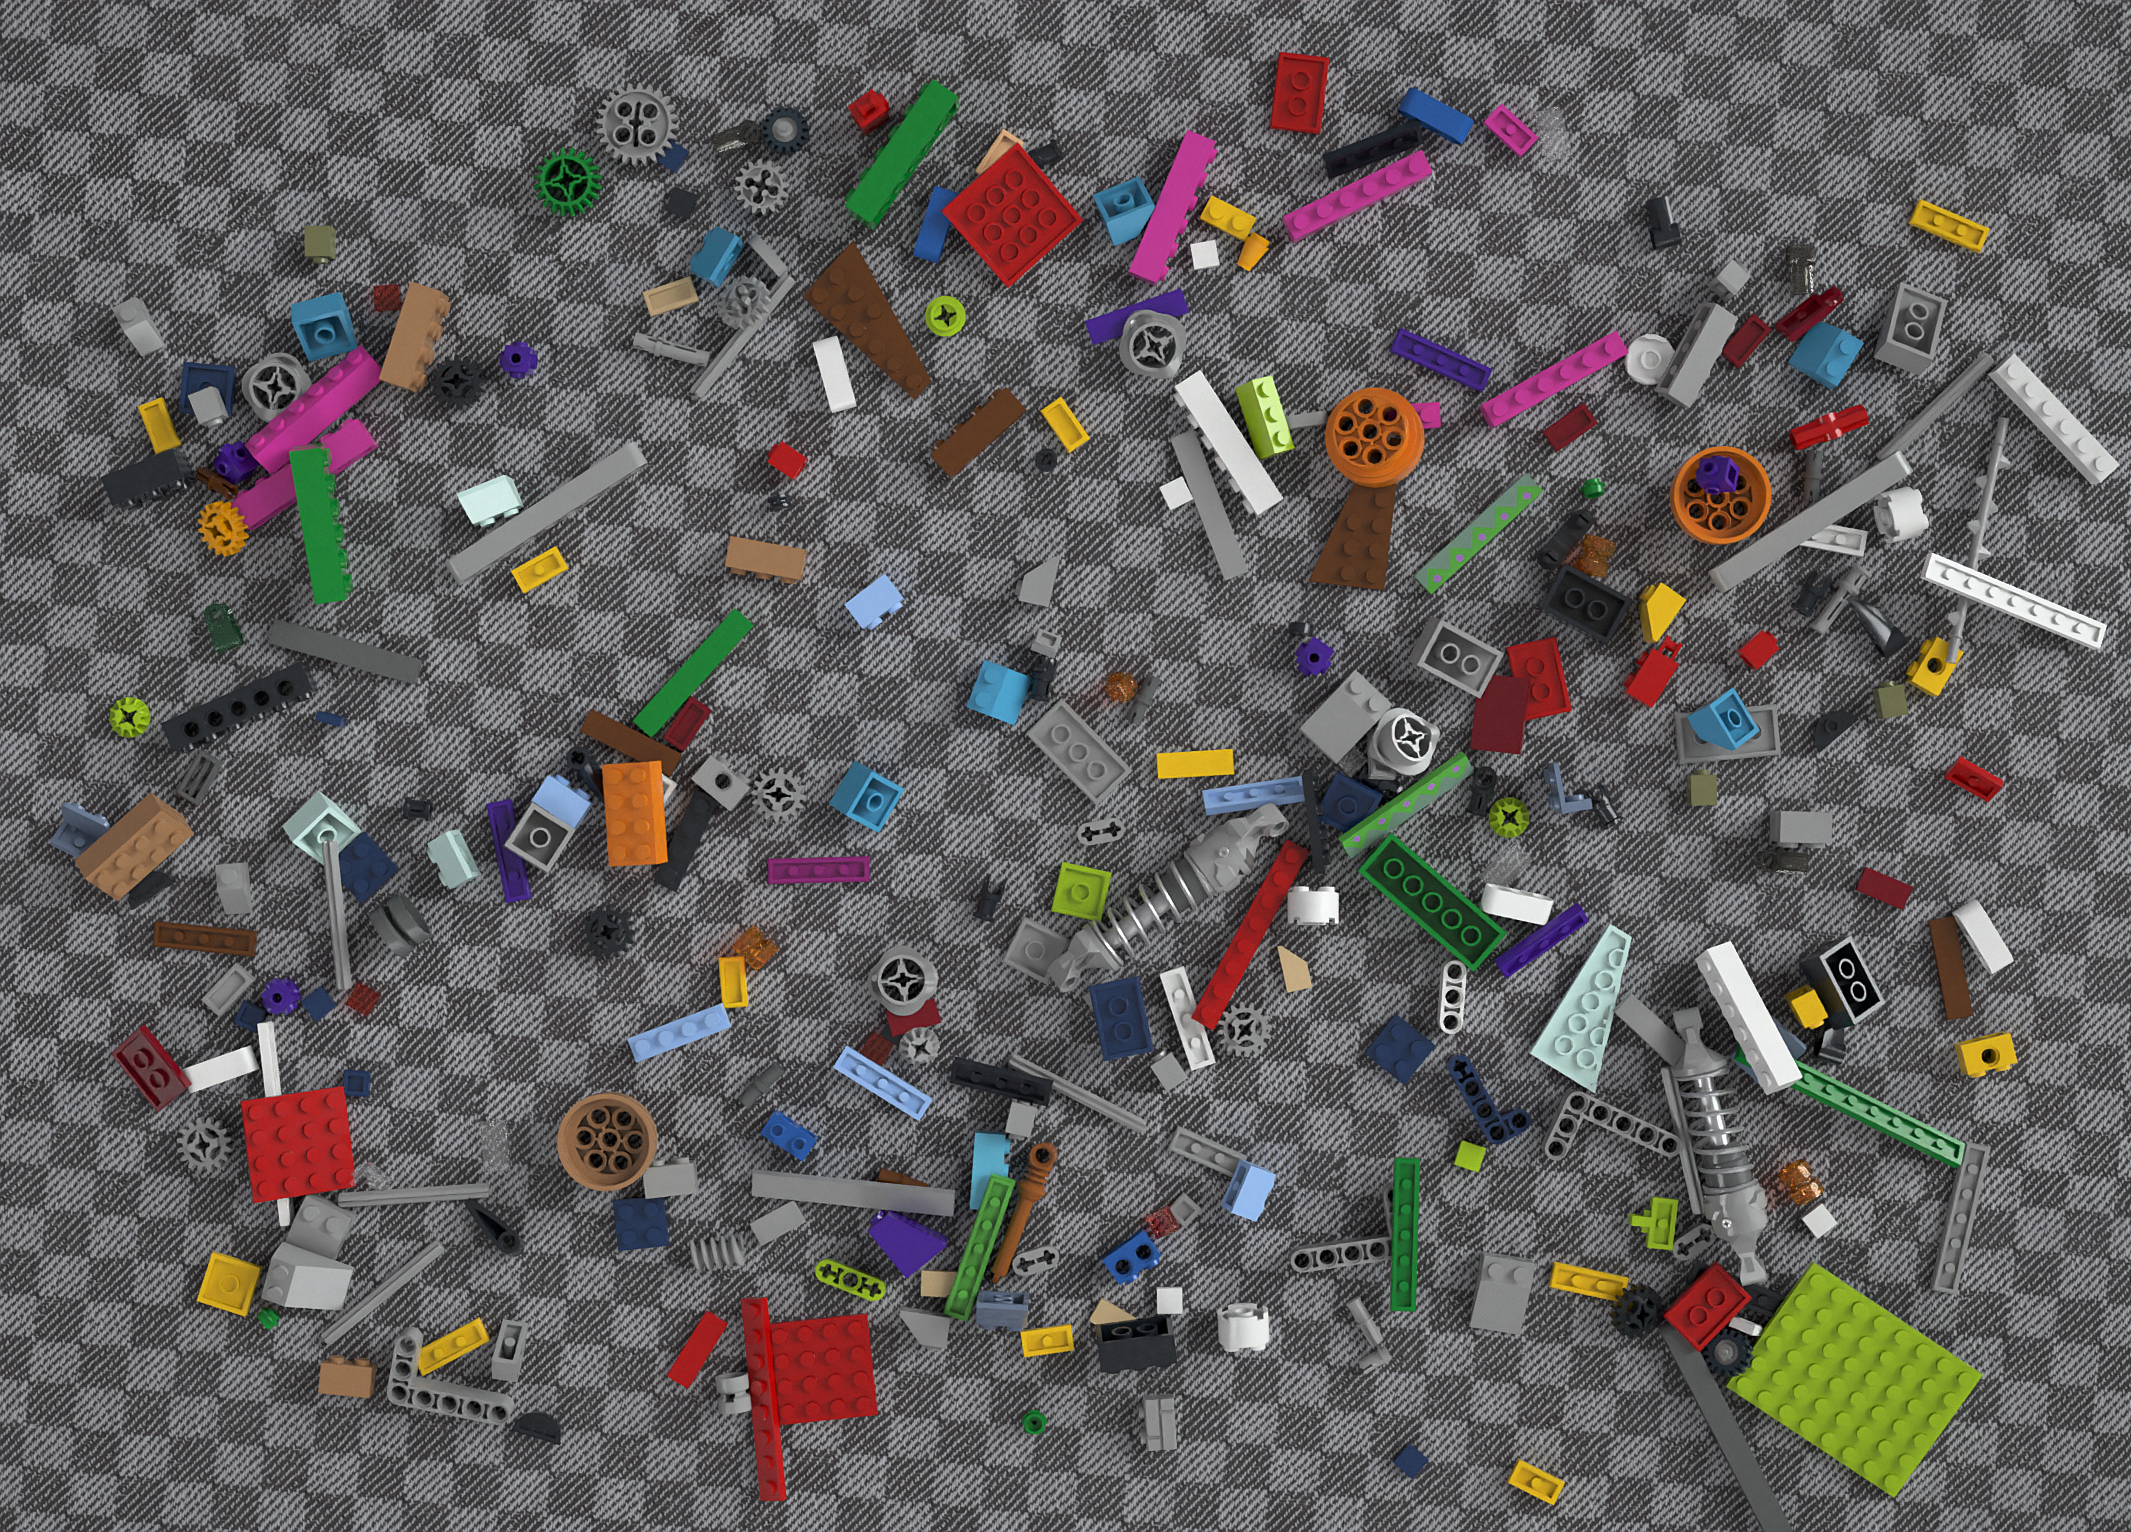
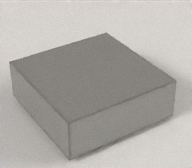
[1030,629,1062,658]
[1166,1192,1202,1228]

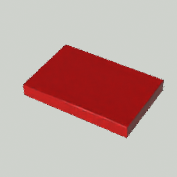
[1269,52,1330,135]
[1505,637,1572,721]
[1662,1261,1752,1352]

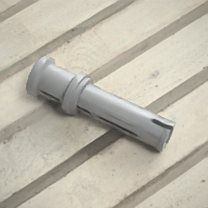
[1810,562,1872,635]

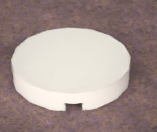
[1624,334,1675,385]

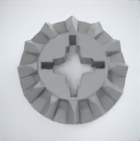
[899,1027,940,1067]

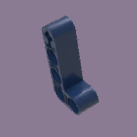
[1446,1053,1531,1145]

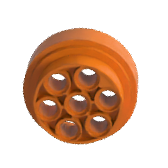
[1325,388,1425,488]
[1670,446,1771,545]

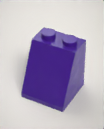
[868,1209,948,1279]

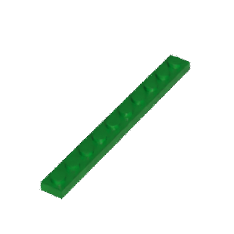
[1734,1042,1965,1169]

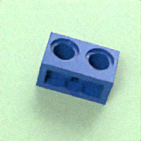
[760,1109,819,1162]
[1102,1228,1161,1285]

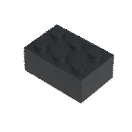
[101,449,197,511]
[1537,563,1632,645]
[1799,935,1885,1031]
[1095,1315,1177,1374]

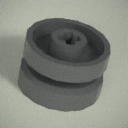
[369,892,432,958]

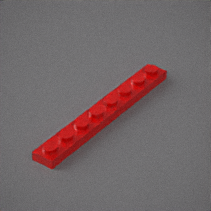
[1191,839,1309,1030]
[741,1297,787,1501]

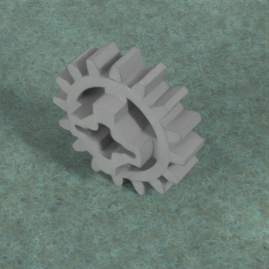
[751,767,807,822]
[1217,1001,1272,1057]
[177,1117,234,1172]

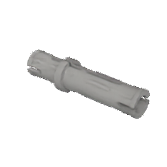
[632,332,711,368]

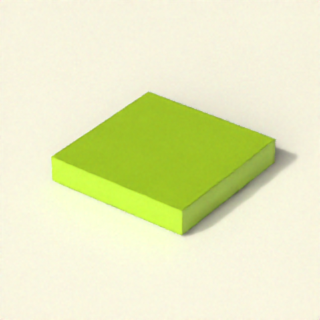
[1051,862,1112,922]

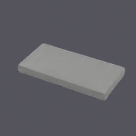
[1026,698,1133,806]
[1674,704,1781,764]

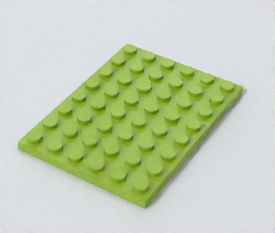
[1724,1261,1983,1498]

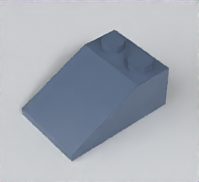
[976,1290,1029,1331]

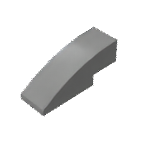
[1613,993,1686,1067]

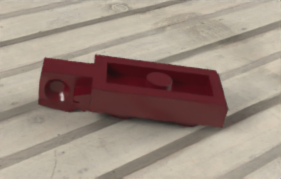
[1775,286,1844,342]

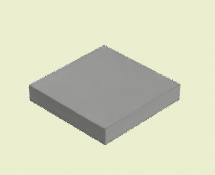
[1002,916,1069,985]

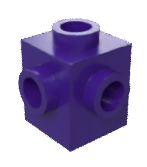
[500,341,538,379]
[213,440,260,485]
[1696,456,1740,495]
[1294,636,1334,677]
[261,978,302,1016]

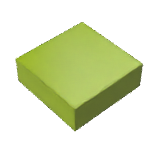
[1453,1140,1486,1172]

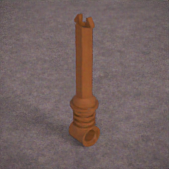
[991,1141,1058,1284]

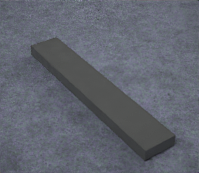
[268,619,423,685]

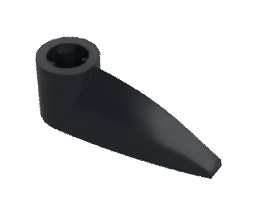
[1846,596,1908,659]
[566,747,605,805]
[1813,1018,1846,1066]
[464,1198,525,1257]

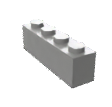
[1654,301,1738,408]

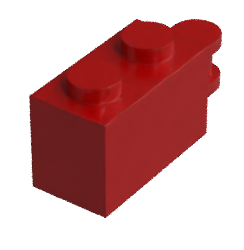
[848,89,891,137]
[1622,635,1682,708]

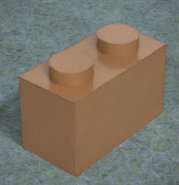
[318,1355,377,1398]

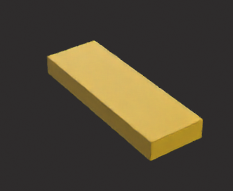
[1908,199,1990,253]
[1156,749,1234,779]
[1548,1261,1629,1302]
[418,1317,491,1376]

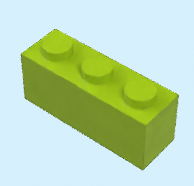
[1235,375,1295,460]

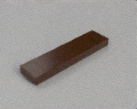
[580,709,682,777]
[1927,916,1973,1020]
[152,921,258,957]

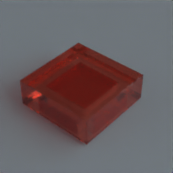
[373,284,402,312]
[345,982,381,1017]
[860,1031,894,1066]
[1145,1205,1180,1239]

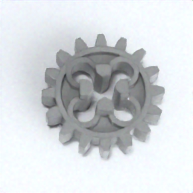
[734,159,790,216]
[717,275,771,330]

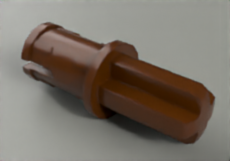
[195,467,238,500]
[877,1167,928,1187]

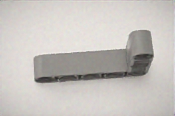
[1541,1089,1682,1160]
[1289,1181,1393,1273]
[387,1327,514,1425]

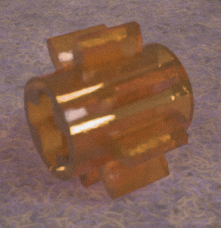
[1104,671,1138,703]

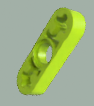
[815,1258,886,1301]

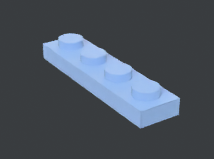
[1202,776,1305,816]
[627,1003,731,1063]
[833,1045,933,1121]

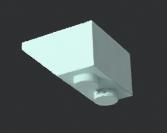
[457,475,524,528]
[282,791,362,865]
[427,830,481,889]

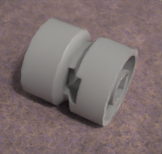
[715,1372,752,1414]

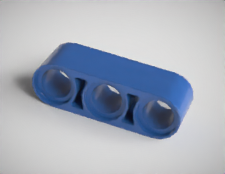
[1397,87,1474,145]
[913,186,959,264]

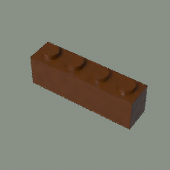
[930,387,1027,480]

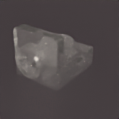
[349,1161,393,1191]

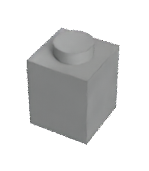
[188,386,229,428]
[1150,1050,1188,1092]

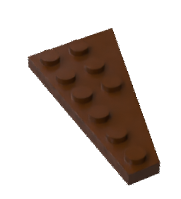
[802,240,932,400]
[1308,438,1402,591]

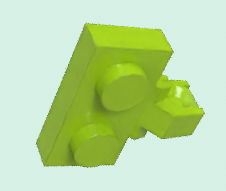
[1628,1196,1678,1250]

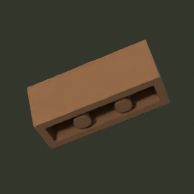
[725,536,808,585]

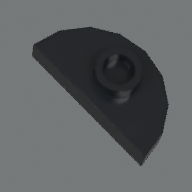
[1813,710,1859,752]
[128,871,176,910]
[511,1411,562,1445]

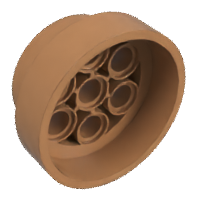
[557,1092,658,1191]

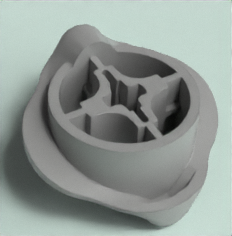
[1119,310,1187,379]
[242,353,312,423]
[1368,708,1440,776]
[867,946,938,1016]

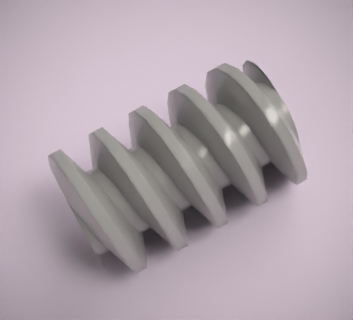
[690,1234,745,1271]

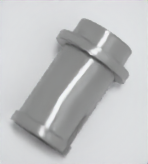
[1358,1345,1392,1375]

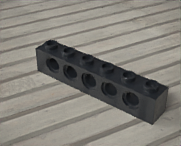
[160,662,318,754]

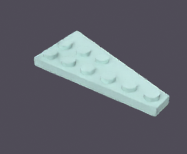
[1529,924,1632,1093]

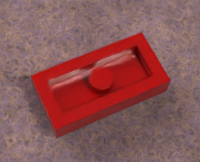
[1944,756,2004,803]

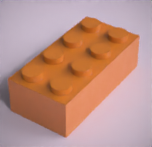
[602,761,668,867]

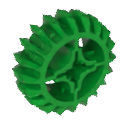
[533,148,602,217]

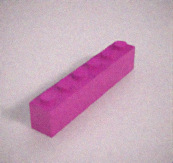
[1128,130,1218,286]
[1282,150,1433,244]
[1479,330,1629,429]
[244,345,382,475]
[231,418,378,531]

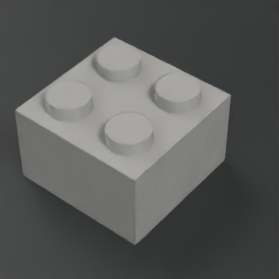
[503,802,576,873]
[1769,810,1832,848]

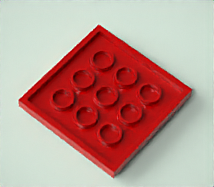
[940,142,1083,288]
[240,1086,357,1203]
[770,1313,878,1425]

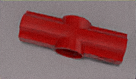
[1789,404,1869,451]

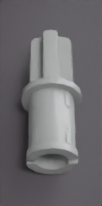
[1346,1296,1383,1346]

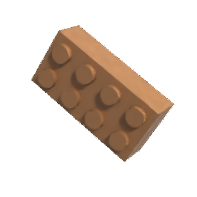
[379,282,451,394]
[75,792,194,901]

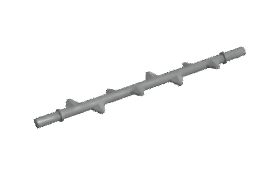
[1945,417,2010,664]

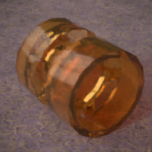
[1574,534,1617,578]
[731,924,779,972]
[1777,1158,1824,1206]

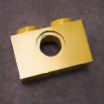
[1906,637,1964,697]
[1784,984,1828,1029]
[1954,1031,2018,1078]

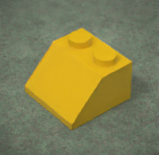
[1638,582,1686,644]

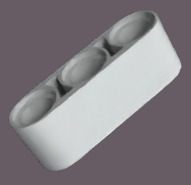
[813,336,857,413]
[1479,883,1554,925]
[1952,899,2014,975]
[1437,959,1467,1034]
[182,1045,260,1093]

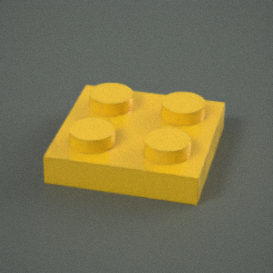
[197,1251,263,1316]

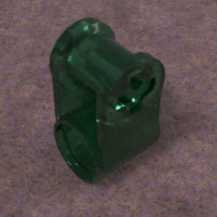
[204,603,244,654]

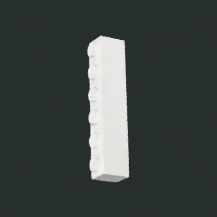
[1988,353,2119,485]
[1173,370,1283,517]
[1695,941,1803,1095]

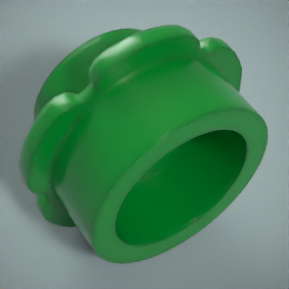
[1580,478,1605,499]
[257,1306,280,1330]
[1022,1410,1047,1435]

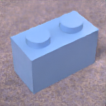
[844,574,904,630]
[531,774,594,829]
[1221,1159,1276,1221]

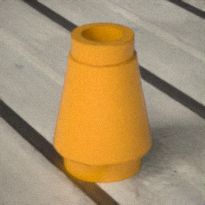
[1237,232,1270,271]

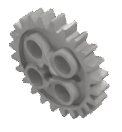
[596,83,679,167]

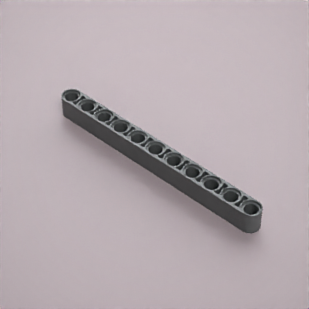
[1657,1322,1793,1532]

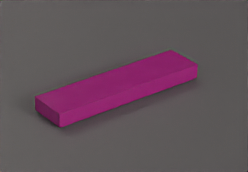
[768,856,870,884]

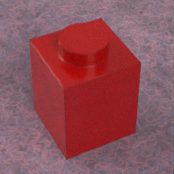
[767,441,809,481]
[1735,630,1780,670]

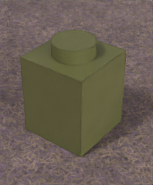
[304,226,336,264]
[1872,680,1909,719]
[1686,770,1717,806]

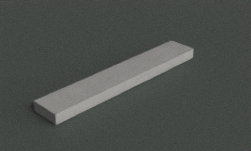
[1170,429,1249,581]
[1930,1141,1991,1295]

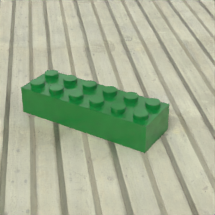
[844,79,960,231]
[289,442,353,604]
[1356,832,1507,972]

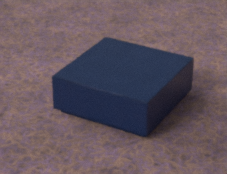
[656,139,690,174]
[315,711,347,727]
[301,986,338,1022]
[233,999,268,1034]
[343,1069,371,1097]
[1392,1442,1429,1479]

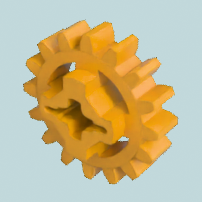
[198,500,249,557]

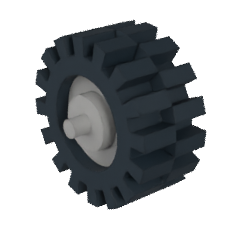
[762,106,809,156]
[1703,1329,1754,1377]

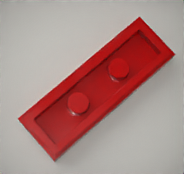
[667,1310,729,1389]

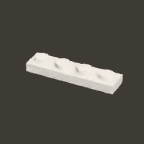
[1159,966,1216,1071]

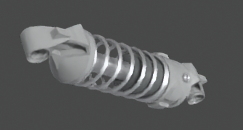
[1048,803,1289,993]
[1672,1006,1769,1286]

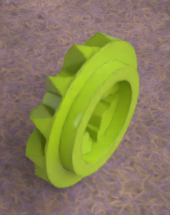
[925,296,966,337]
[108,697,150,738]
[1489,797,1529,838]

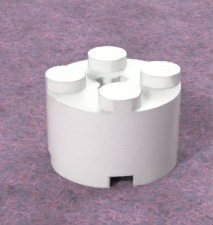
[1873,487,1929,543]
[1288,886,1339,925]
[1217,1303,1270,1352]

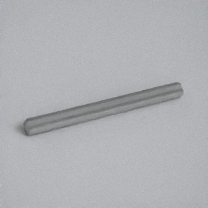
[691,273,795,398]
[1876,353,1994,461]
[322,840,352,990]
[1008,1054,1146,1133]
[1661,1065,1705,1215]
[338,1183,490,1208]
[321,1240,445,1345]

